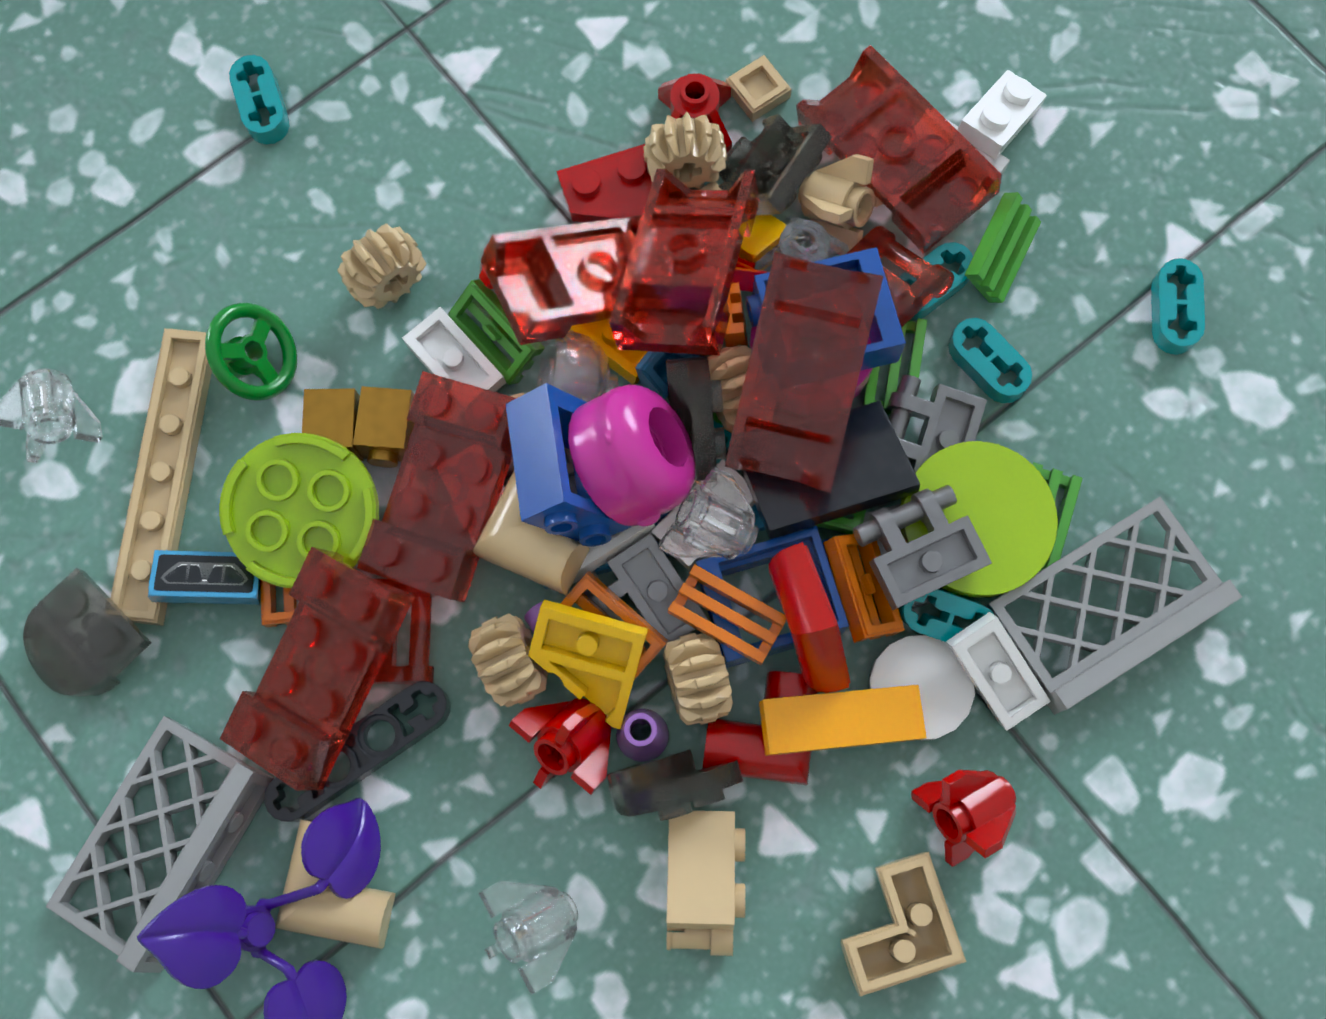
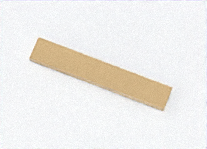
[106,328,212,626]

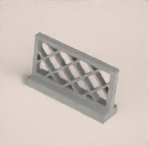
[986,497,1242,715]
[45,716,274,973]

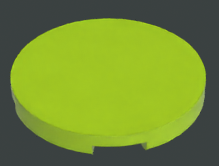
[219,433,379,589]
[900,441,1058,598]

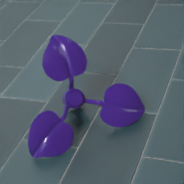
[137,798,381,1019]

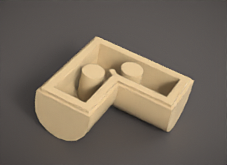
[473,471,590,596]
[275,819,396,949]
[840,852,966,996]

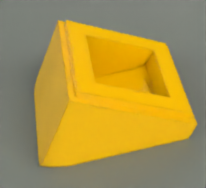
[722,206,791,269]

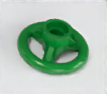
[205,303,297,401]

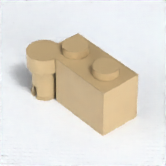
[666,810,745,956]

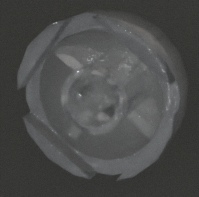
[535,328,618,402]

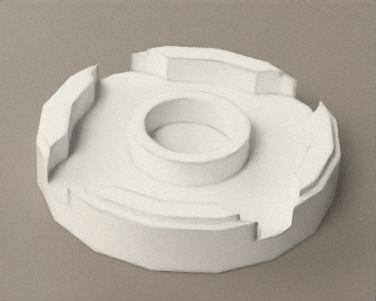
[868,635,975,741]

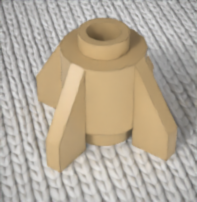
[798,154,889,254]

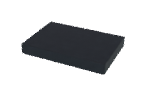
[734,401,920,539]

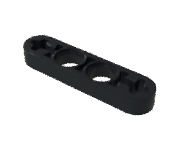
[264,681,451,822]

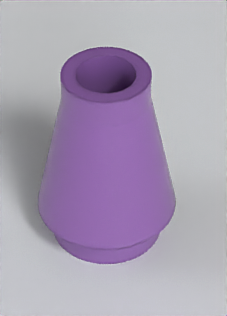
[616,709,669,762]

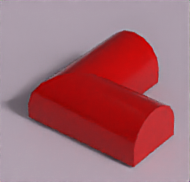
[769,542,851,693]
[702,671,818,786]

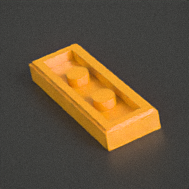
[759,685,927,756]

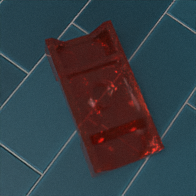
[796,45,1002,254]
[609,169,760,356]
[480,212,708,345]
[724,252,884,492]
[357,371,516,602]
[220,547,415,791]

